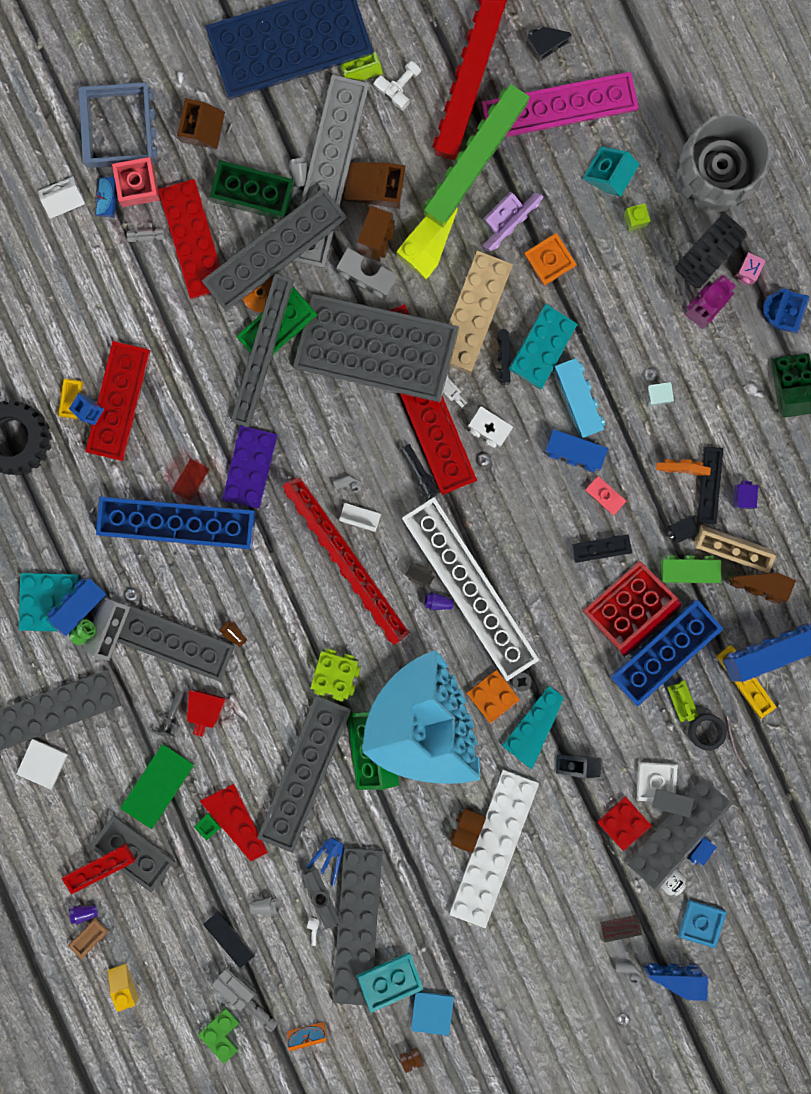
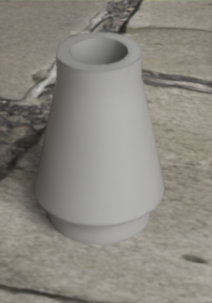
[289,158,307,188]
[250,897,279,916]

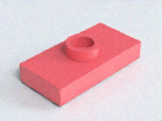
[585,476,626,516]

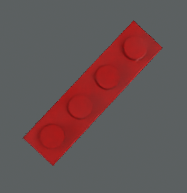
[61,844,136,895]

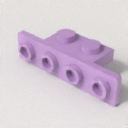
[482,192,544,251]

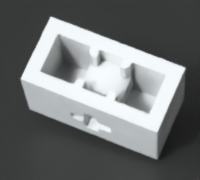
[468,407,513,448]

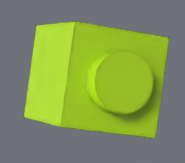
[624,203,650,232]

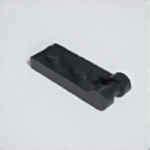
[497,329,511,385]

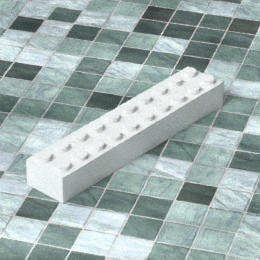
[402,497,539,681]

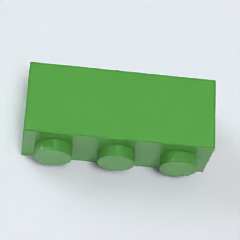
[660,556,721,583]

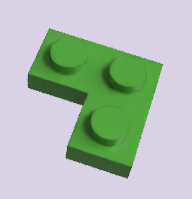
[198,1007,240,1064]

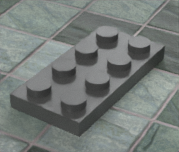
[90,815,175,893]

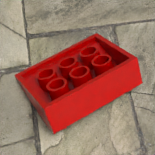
[583,561,682,657]

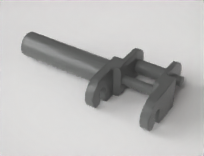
[151,690,185,739]

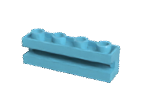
[553,358,605,439]

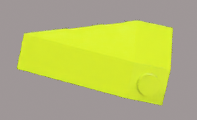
[396,208,458,280]

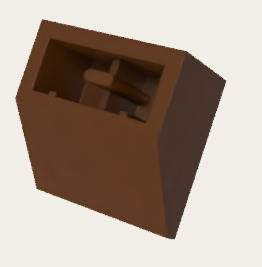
[177,98,225,150]

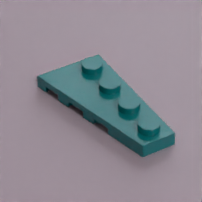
[501,686,564,770]

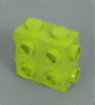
[310,648,361,701]

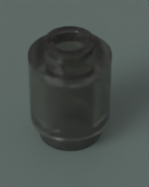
[405,562,435,588]

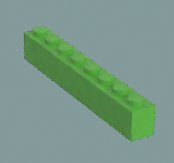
[423,84,530,228]

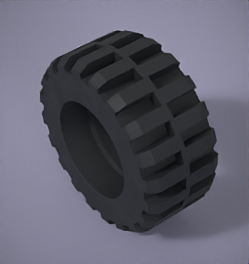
[675,214,747,288]
[0,400,52,476]

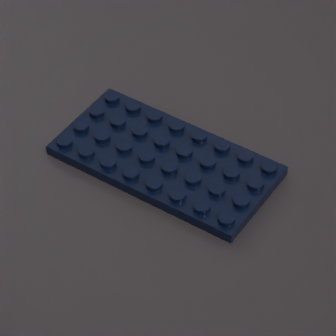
[205,0,373,100]

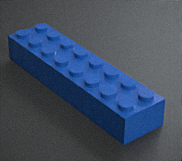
[96,497,256,550]

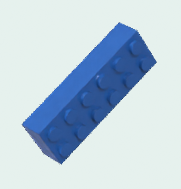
[608,600,724,707]
[723,623,811,682]

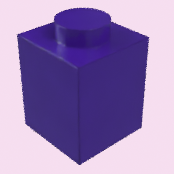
[734,481,758,509]

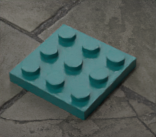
[19,573,80,632]

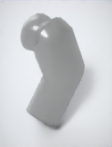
[333,476,361,493]
[615,962,641,984]

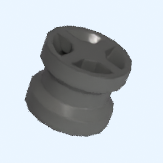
[511,672,532,692]

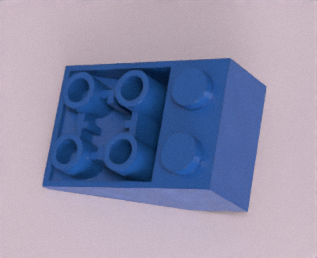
[643,963,708,1001]

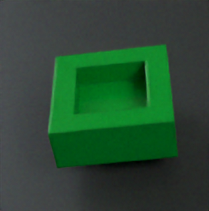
[193,813,221,841]

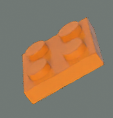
[524,233,577,286]
[466,670,520,723]

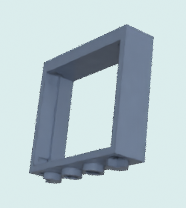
[78,82,158,168]

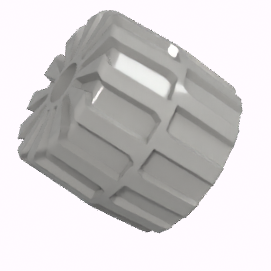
[676,113,771,212]

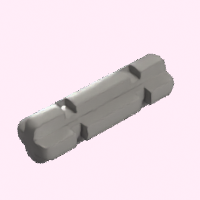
[127,228,165,242]
[244,999,277,1032]

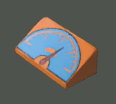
[287,1022,327,1051]

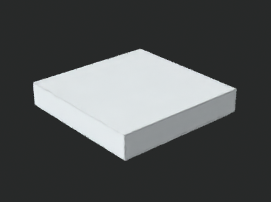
[17,738,68,790]
[636,762,678,802]

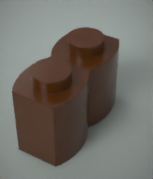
[448,807,486,853]

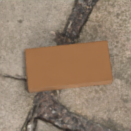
[68,917,109,960]

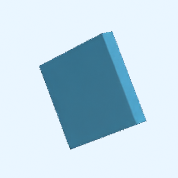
[678,899,727,949]
[411,991,454,1036]

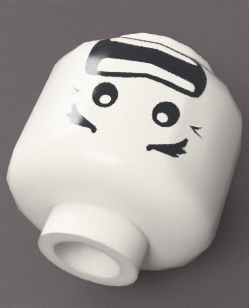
[660,869,686,896]

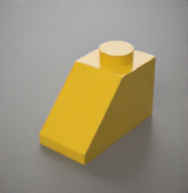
[107,963,139,1012]

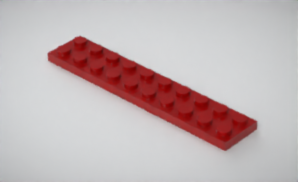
[389,304,477,495]
[282,477,410,645]

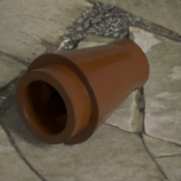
[219,619,247,647]

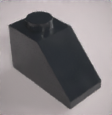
[526,27,572,62]
[556,754,601,778]

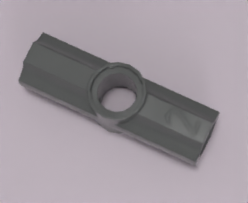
[302,868,340,929]

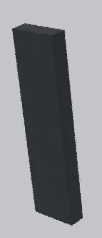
[696,446,724,524]

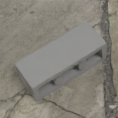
[82,597,130,661]

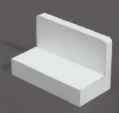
[38,177,85,218]
[338,503,381,533]

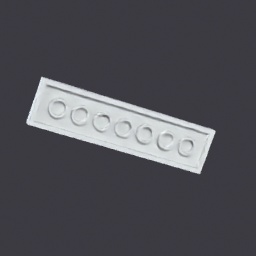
[449,769,539,928]

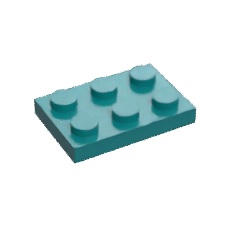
[356,952,424,1013]

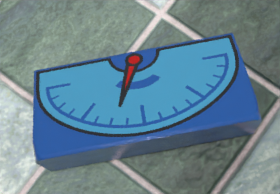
[95,177,117,218]

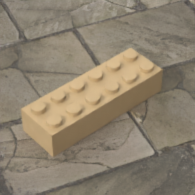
[449,251,513,375]

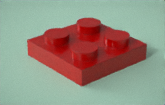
[597,796,652,851]

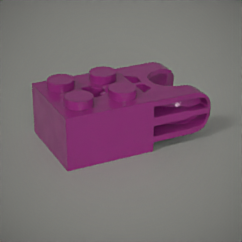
[685,275,736,329]

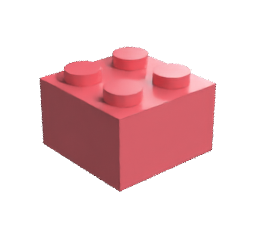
[112,157,160,207]

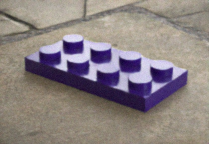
[222,426,278,509]

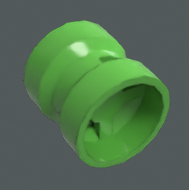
[69,619,96,645]

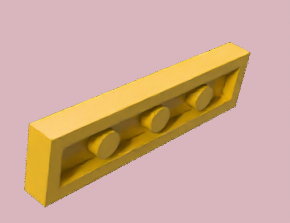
[715,645,777,719]

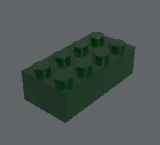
[209,160,295,220]

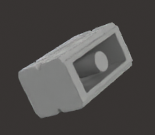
[211,965,257,1012]

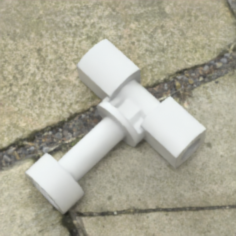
[374,61,421,111]

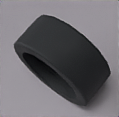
[688,713,727,751]

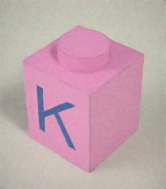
[735,252,766,285]

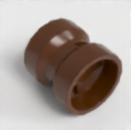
[399,1048,424,1073]

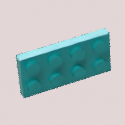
[509,304,578,389]

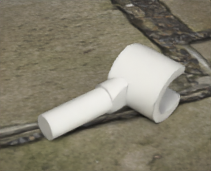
[307,917,319,946]

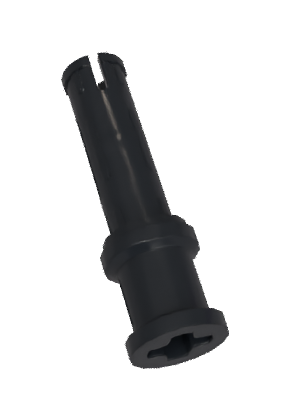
[400,444,441,501]

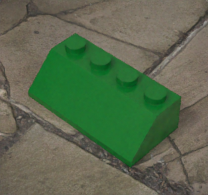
[348,710,400,790]

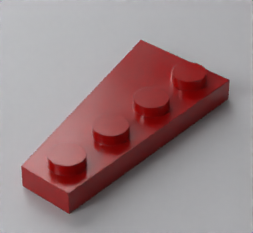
[200,783,268,861]

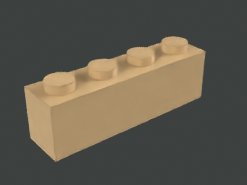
[694,525,776,573]

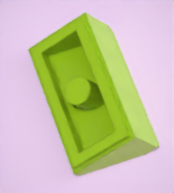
[340,52,383,81]

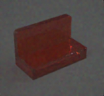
[172,458,210,502]

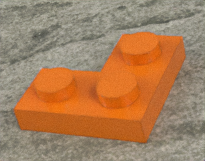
[656,459,711,475]

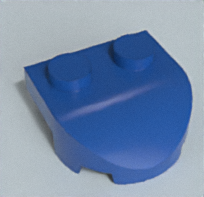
[763,289,810,334]

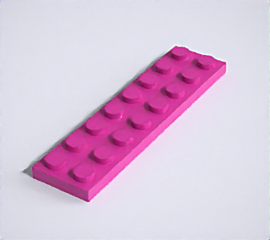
[482,72,639,138]

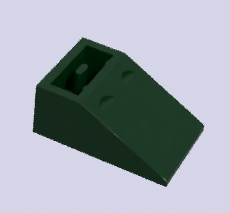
[771,353,811,418]

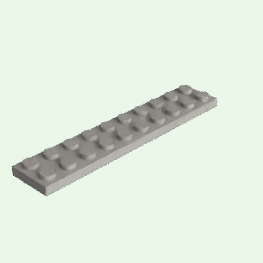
[293,75,369,269]

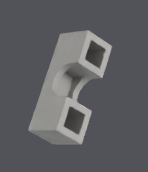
[337,248,398,299]

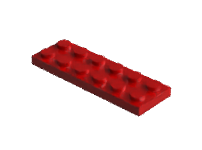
[158,179,220,300]
[85,341,151,462]

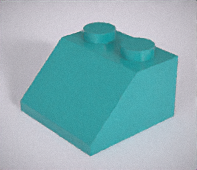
[582,146,640,197]

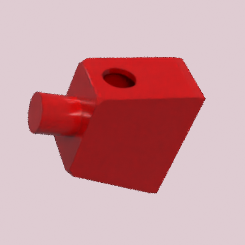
[187,689,227,737]

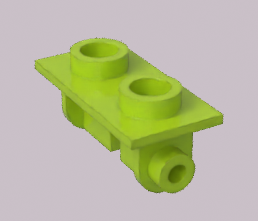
[667,680,698,723]

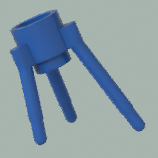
[306,837,344,886]

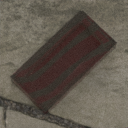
[600,915,642,942]

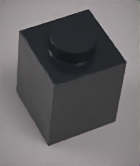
[666,516,699,543]

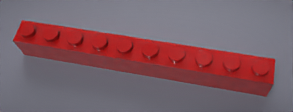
[432,0,507,162]

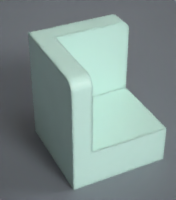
[648,382,674,407]

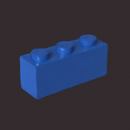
[544,429,608,473]
[46,578,106,637]

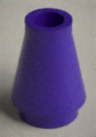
[424,592,454,611]
[69,905,98,925]

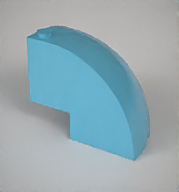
[362,650,480,784]

